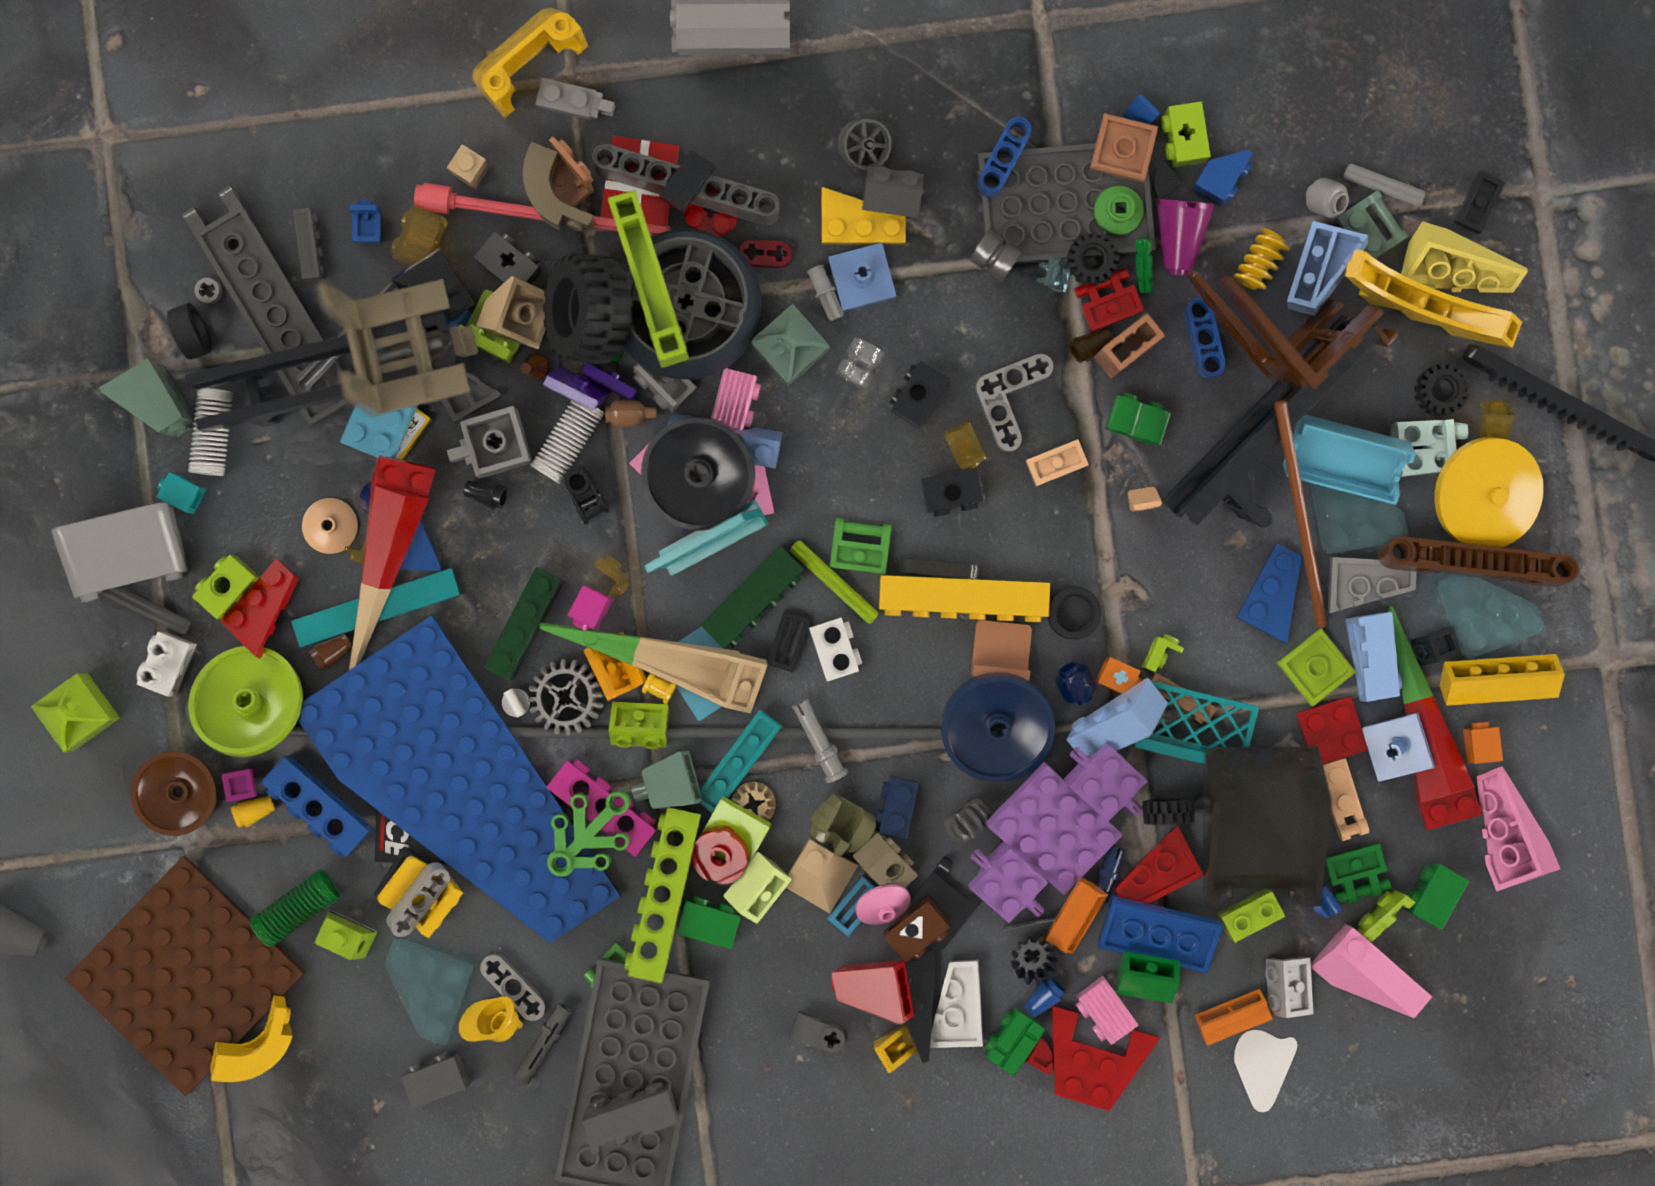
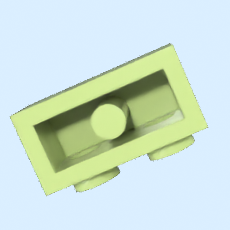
[723,852,792,924]

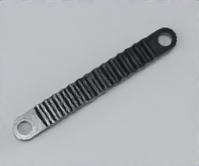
[1461,344,1655,462]

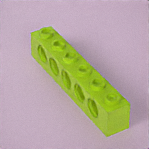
[624,807,701,984]

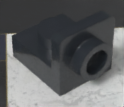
[1411,626,1462,666]

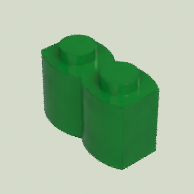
[1104,393,1171,447]

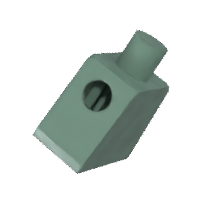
[632,751,703,809]

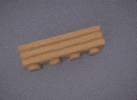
[1149,672,1217,724]

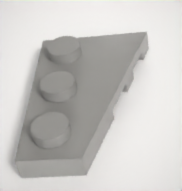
[1328,557,1416,613]

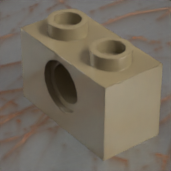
[853,833,918,888]

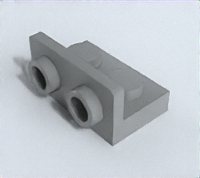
[1265,957,1314,1018]

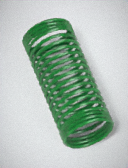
[250,869,340,947]

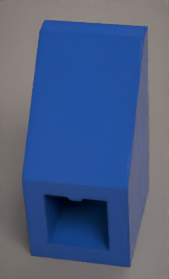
[1191,150,1253,206]

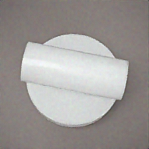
[502,688,530,718]

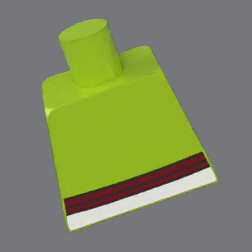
[314,909,378,960]

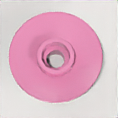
[856,884,911,925]

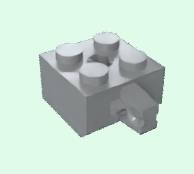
[447,406,533,479]

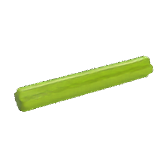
[790,540,879,624]

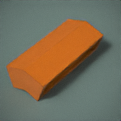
[1046,876,1108,954]
[1195,989,1273,1046]

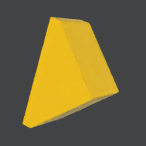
[873,1023,917,1073]

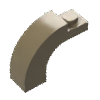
[523,141,595,232]

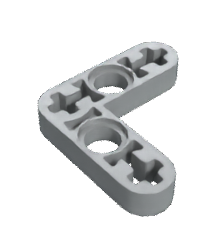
[975,354,1054,453]

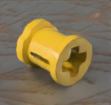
[642,673,677,705]

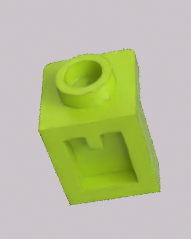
[1141,634,1184,672]

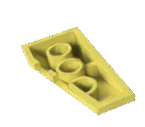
[1401,221,1528,293]

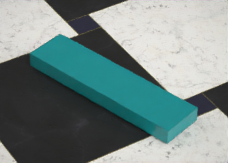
[699,709,783,814]

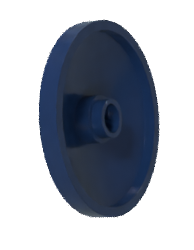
[941,673,1055,782]

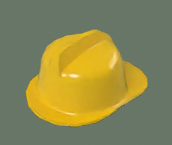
[459,996,523,1042]

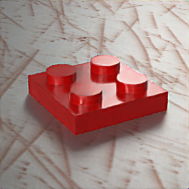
[1295,696,1368,767]

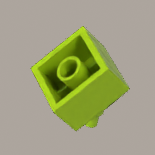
[31,673,120,753]

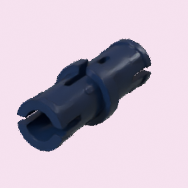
[1096,845,1126,903]

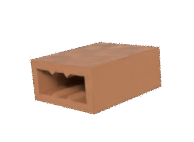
[1094,313,1165,379]

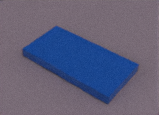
[1097,895,1223,974]

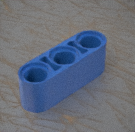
[978,117,1031,198]
[1183,297,1225,380]

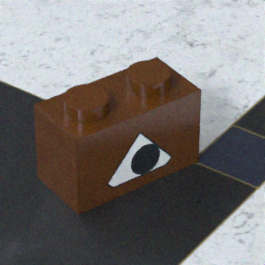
[884,895,950,963]

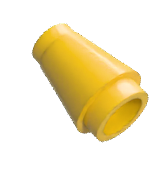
[231,795,276,828]

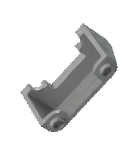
[52,503,189,603]

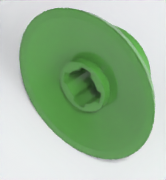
[1094,185,1144,235]

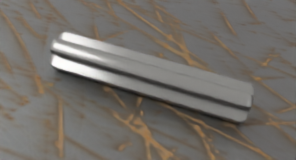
[1344,164,1425,206]

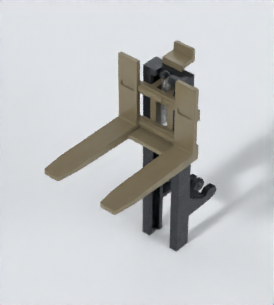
[184,279,478,433]

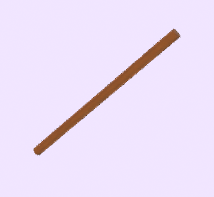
[1274,400,1328,628]

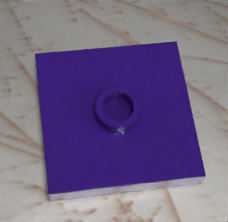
[544,366,611,410]

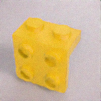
[377,856,463,938]

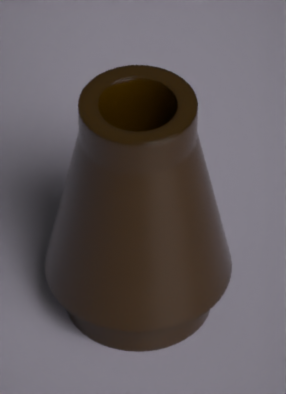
[1069,328,1113,363]

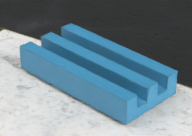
[827,875,876,937]

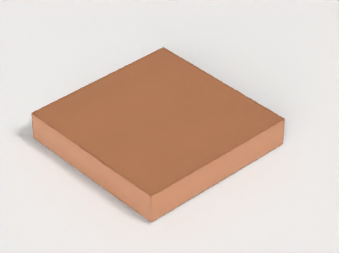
[1090,113,1158,183]

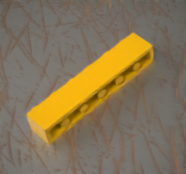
[879,575,1050,622]

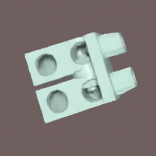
[1389,419,1469,478]

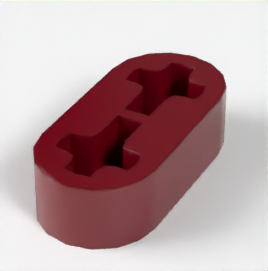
[739,240,792,268]

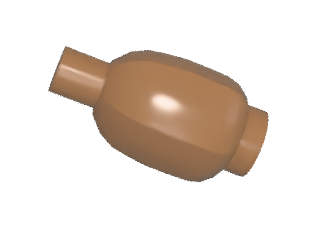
[605,400,656,428]

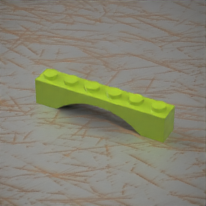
[608,190,689,368]

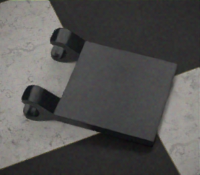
[900,856,983,950]

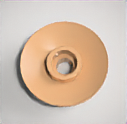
[302,498,359,554]

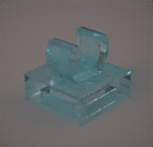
[1036,258,1070,293]

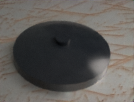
[641,416,756,531]

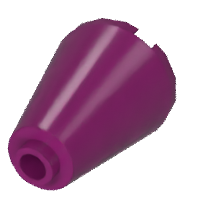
[1157,199,1214,276]

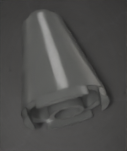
[0,903,49,957]

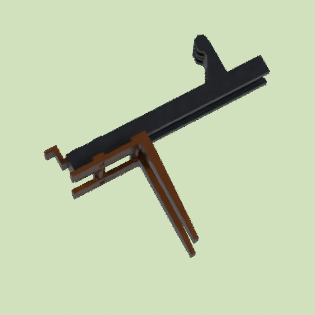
[1161,270,1398,528]

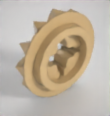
[731,782,776,821]

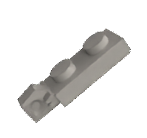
[535,78,615,120]

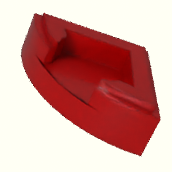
[1025,1037,1053,1076]

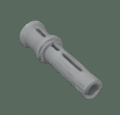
[792,698,849,783]

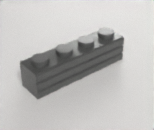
[293,208,325,282]

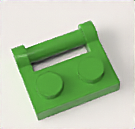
[830,517,892,574]

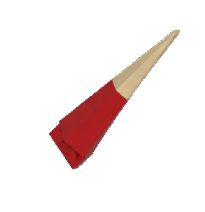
[349,455,436,670]

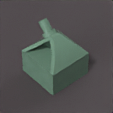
[751,304,830,387]

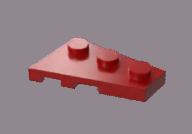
[220,559,299,659]

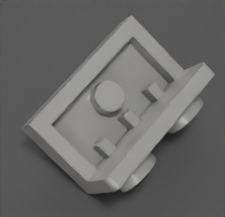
[633,364,697,413]

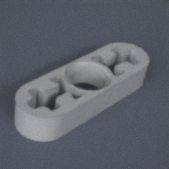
[386,862,450,937]
[480,953,547,1021]

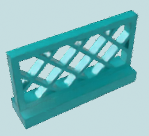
[644,500,769,576]
[1132,680,1259,774]

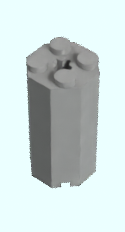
[670,0,790,55]

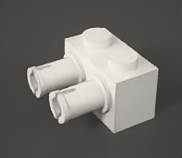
[137,632,197,697]

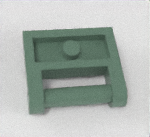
[1335,190,1409,259]

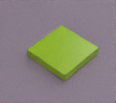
[1276,628,1356,707]
[701,796,772,866]

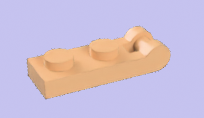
[1317,758,1369,841]

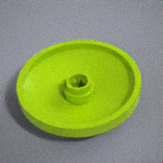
[188,646,303,757]

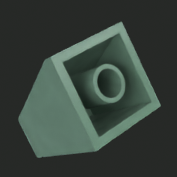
[99,359,196,438]

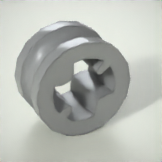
[195,278,223,304]

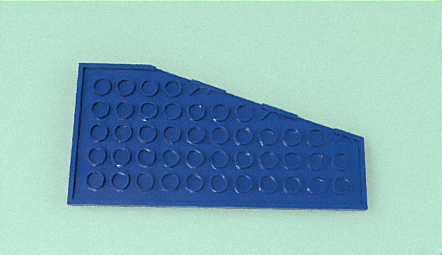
[298,615,621,943]

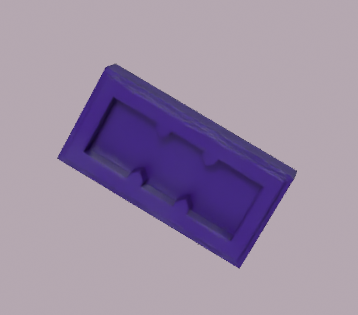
[582,363,638,400]

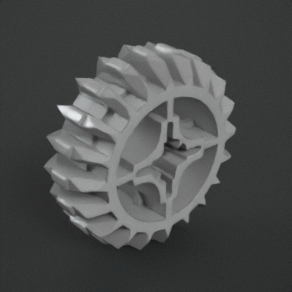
[528,659,604,735]

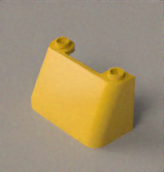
[472,7,588,119]

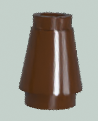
[309,633,353,671]

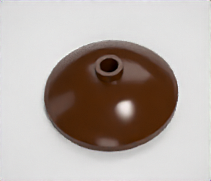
[131,751,217,836]

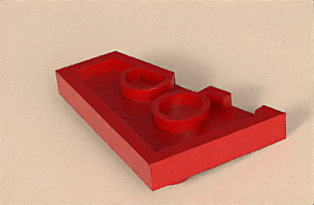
[1114,825,1203,904]

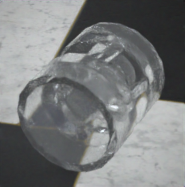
[835,337,885,389]

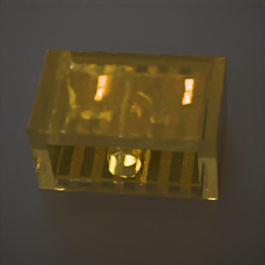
[391,205,448,267]

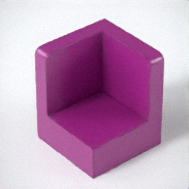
[221,767,258,802]

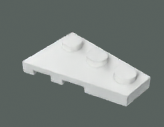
[930,960,984,1048]

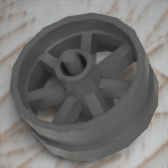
[838,118,892,170]

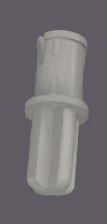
[807,265,843,321]

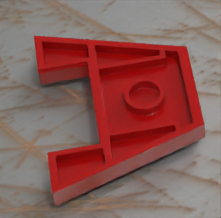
[1051,1005,1160,1111]

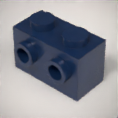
[876,776,919,839]

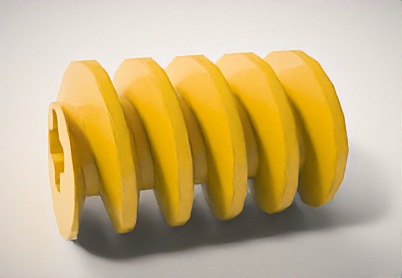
[1233,228,1290,290]

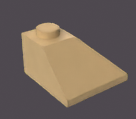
[476,276,546,349]
[786,837,858,914]

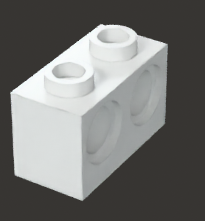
[809,617,862,682]

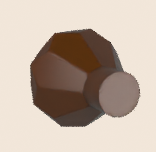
[521,353,549,380]

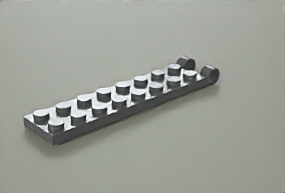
[182,185,351,427]

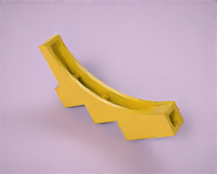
[1345,249,1522,348]

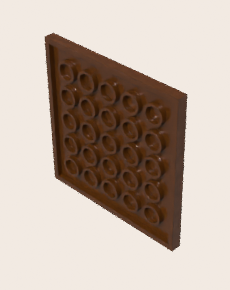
[65,855,306,1096]

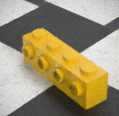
[1439,654,1565,706]

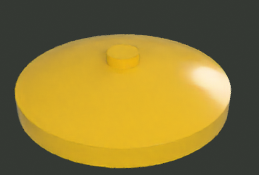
[1434,437,1543,548]

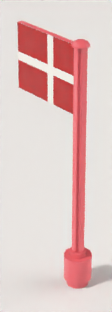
[414,136,679,237]

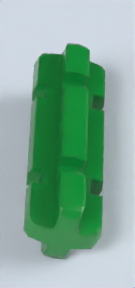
[1136,238,1153,293]

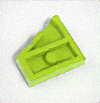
[1357,889,1415,942]

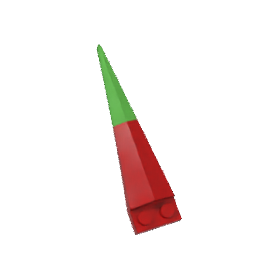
[1387,606,1482,831]

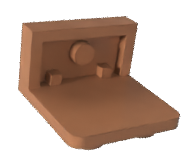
[549,137,594,207]
[970,620,1032,680]

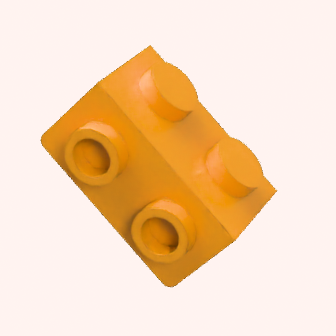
[583,632,646,701]

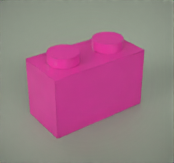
[568,585,614,631]

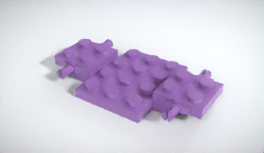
[968,742,1148,923]

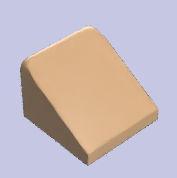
[1127,487,1162,512]

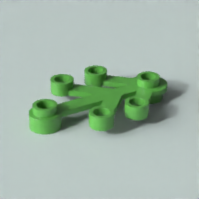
[547,790,630,877]

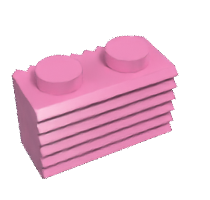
[711,368,761,430]
[1076,976,1138,1045]

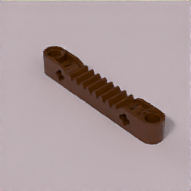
[1378,537,1580,587]

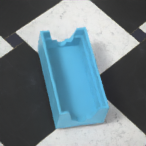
[1283,415,1416,505]

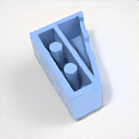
[1287,221,1368,316]
[1345,612,1402,702]
[1066,678,1168,757]

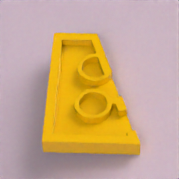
[822,187,906,244]

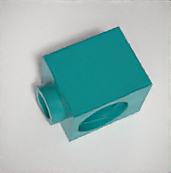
[156,472,207,514]

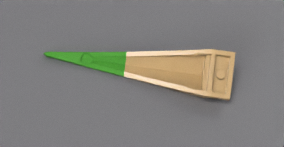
[539,623,767,714]

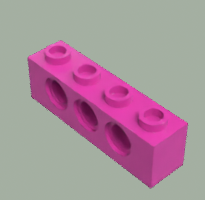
[546,759,658,857]

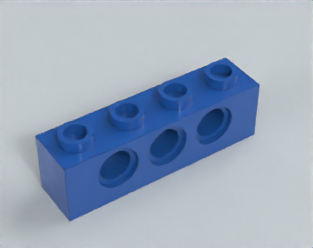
[261,755,374,857]

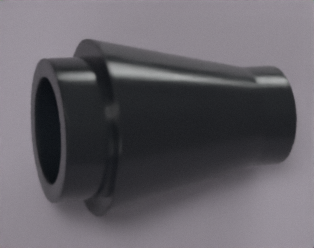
[463,480,508,510]

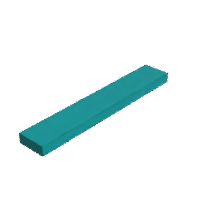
[291,568,461,648]

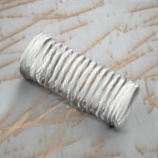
[187,388,234,476]
[530,400,605,484]

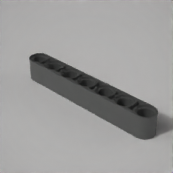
[592,144,780,226]

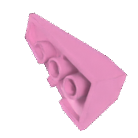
[1477,766,1560,891]
[1311,924,1432,1018]

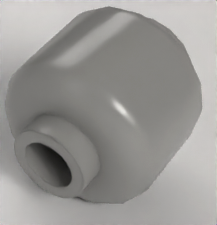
[1306,178,1349,218]

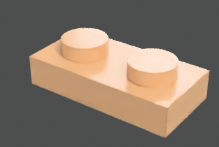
[1026,439,1089,487]

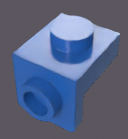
[349,200,382,243]

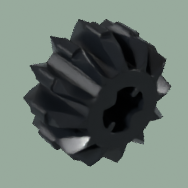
[1010,936,1059,986]

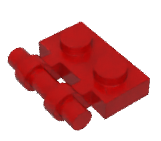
[1074,268,1144,333]

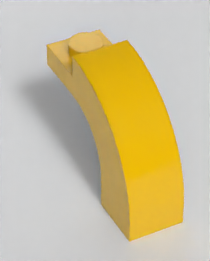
[210,995,292,1082]

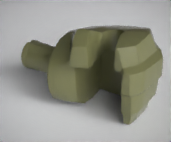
[810,793,890,857]

